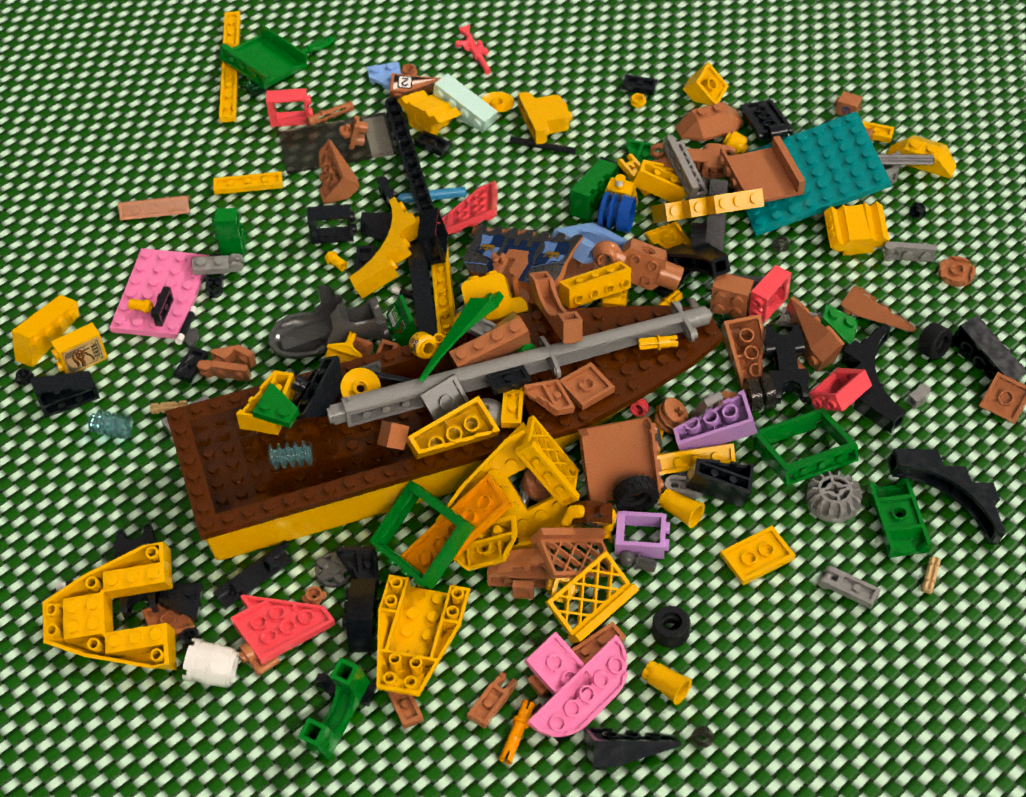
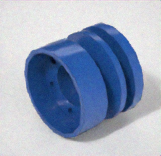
[598,191,637,234]

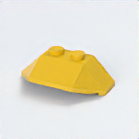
[887,135,957,179]
[454,515,518,571]

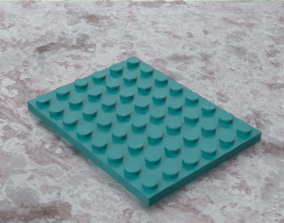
[745,111,892,236]

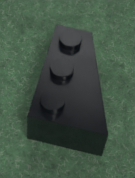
[30,371,100,418]

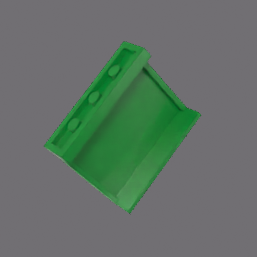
[220,25,307,89]

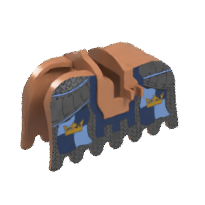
[464,224,595,311]

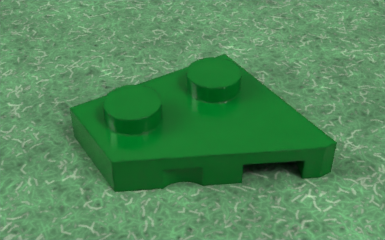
[626,139,658,164]
[820,304,858,347]
[252,383,299,428]

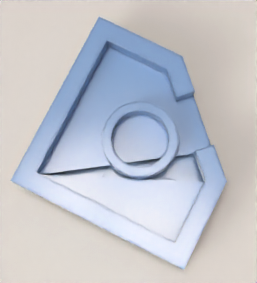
[367,62,401,90]

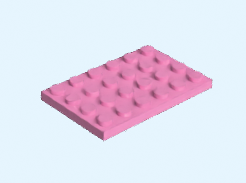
[109,248,210,339]

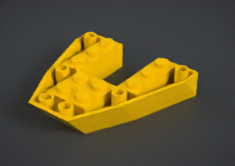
[42,542,177,670]

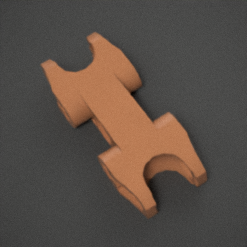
[650,143,736,179]

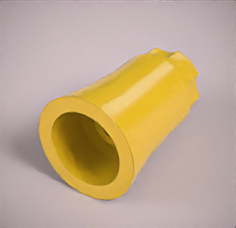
[658,489,705,528]
[642,660,692,705]

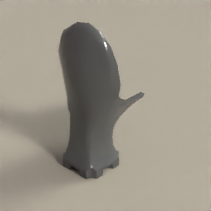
[269,285,391,359]

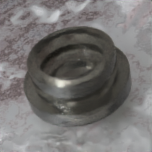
[772,236,790,252]
[692,726,714,748]

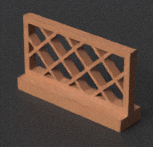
[530,527,615,578]

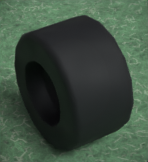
[917,322,953,360]
[652,606,691,648]

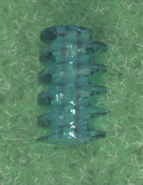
[88,409,132,440]
[268,440,313,470]

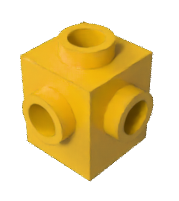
[546,578,577,603]

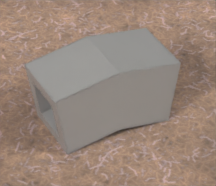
[907,383,931,409]

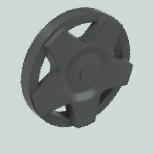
[315,552,352,588]

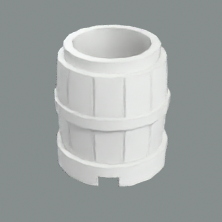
[182,638,239,687]

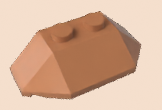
[675,102,744,141]

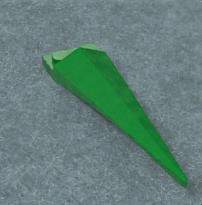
[419,291,504,383]

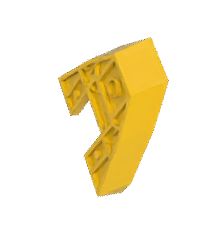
[435,422,583,551]

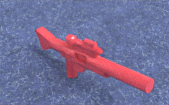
[455,24,491,75]

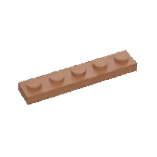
[527,621,626,698]

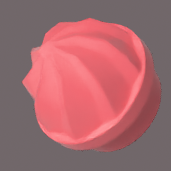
[630,398,649,417]

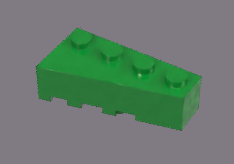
[569,159,619,221]

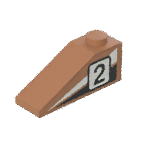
[389,73,440,99]

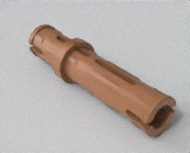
[306,101,354,127]

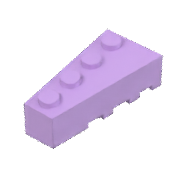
[673,389,758,451]

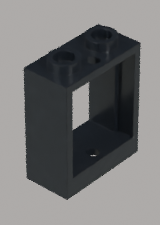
[307,204,357,244]
[418,208,448,265]

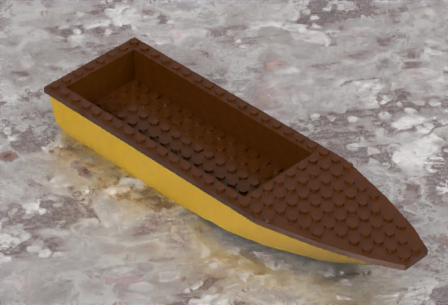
[165,305,723,561]

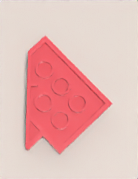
[437,181,498,235]
[230,595,335,665]

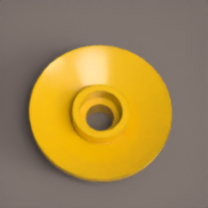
[482,92,514,112]
[340,368,381,397]

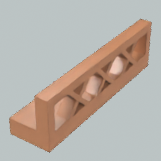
[118,195,190,221]

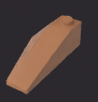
[319,139,360,204]
[840,285,917,332]
[786,296,845,372]
[720,314,765,392]

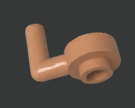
[238,642,280,675]

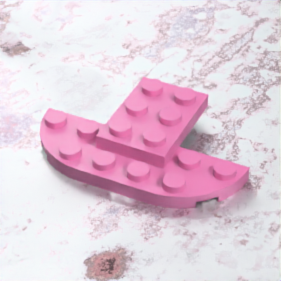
[524,632,628,737]

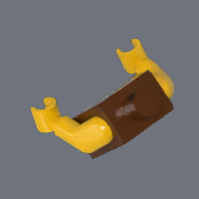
[554,501,617,543]

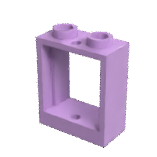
[615,511,670,559]

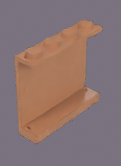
[718,136,806,202]
[578,416,664,502]

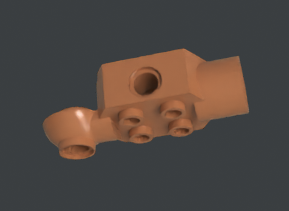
[592,238,684,291]

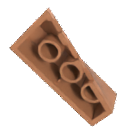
[449,312,531,369]

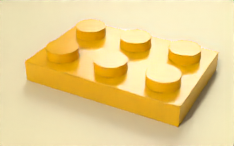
[720,526,796,586]

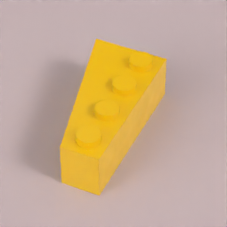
[12,295,79,368]
[406,396,500,459]

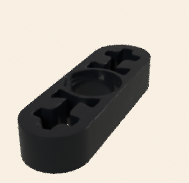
[206,254,224,298]

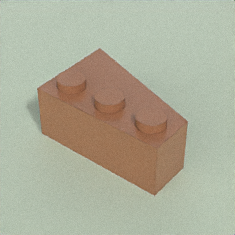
[487,546,551,589]

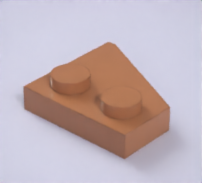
[522,379,575,416]

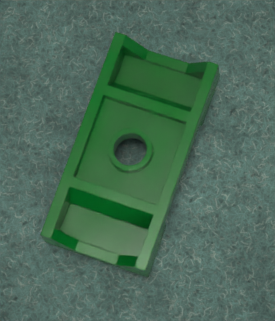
[867,478,931,558]

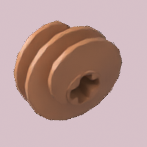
[654,397,689,435]

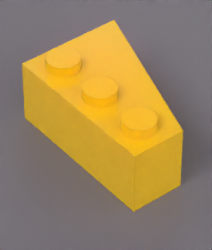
[633,160,686,203]

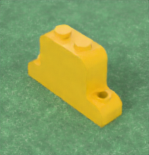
[518,92,572,145]
[454,271,531,323]

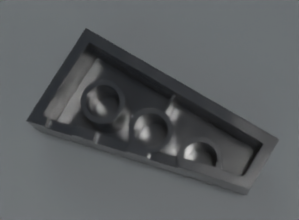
[951,315,1026,382]

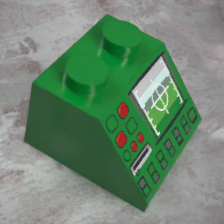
[386,294,417,347]

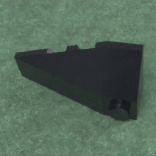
[583,727,681,770]

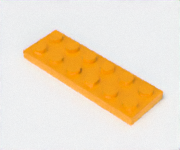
[401,474,512,587]

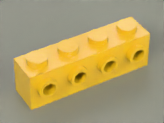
[559,261,631,309]

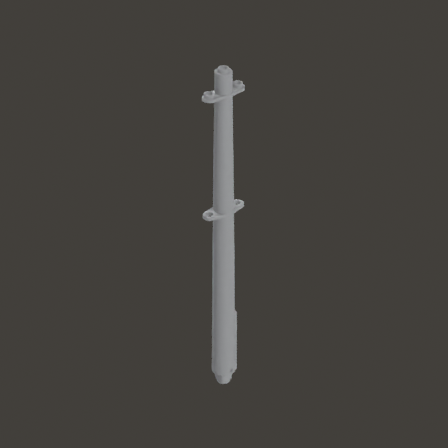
[326,301,712,427]

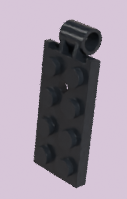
[740,99,793,140]

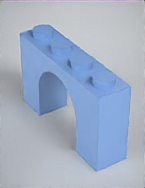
[551,222,627,264]

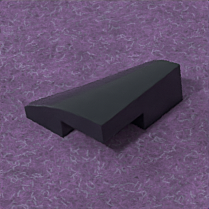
[361,212,392,242]

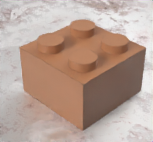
[710,273,754,319]

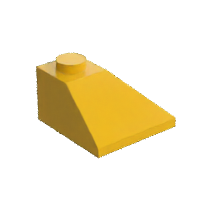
[683,62,729,105]

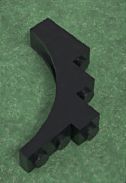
[706,179,728,252]
[653,243,731,278]
[841,323,905,434]
[887,448,1006,545]

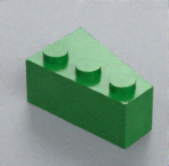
[212,208,247,258]

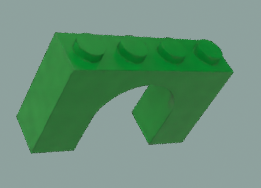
[297,658,370,760]

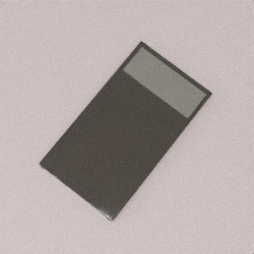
[278,112,397,174]

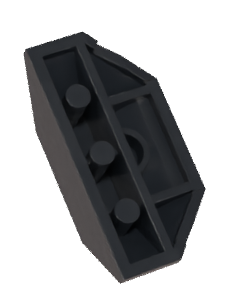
[293,355,342,420]

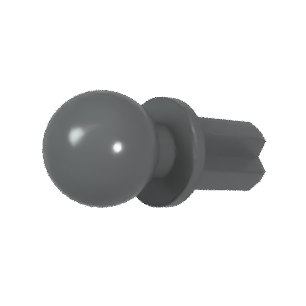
[619,550,657,572]

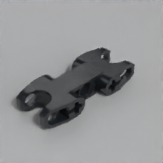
[764,323,810,404]
[114,523,159,619]

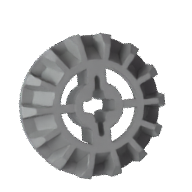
[806,471,862,523]

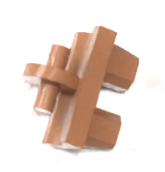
[339,115,368,150]

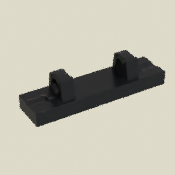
[212,545,292,610]

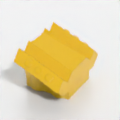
[397,90,461,135]
[824,201,890,256]

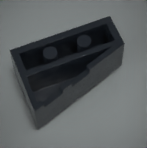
[685,458,754,507]
[342,579,377,653]

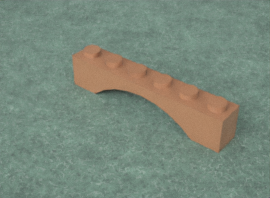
[529,271,583,344]

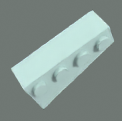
[433,73,498,133]

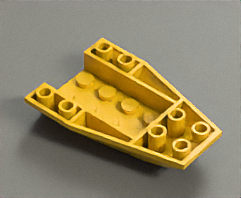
[376,574,471,697]

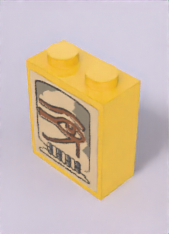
[51,323,108,374]

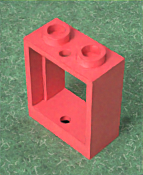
[266,88,313,127]
[748,265,791,324]
[808,368,872,412]

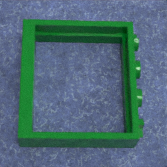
[753,408,858,486]
[369,481,475,589]

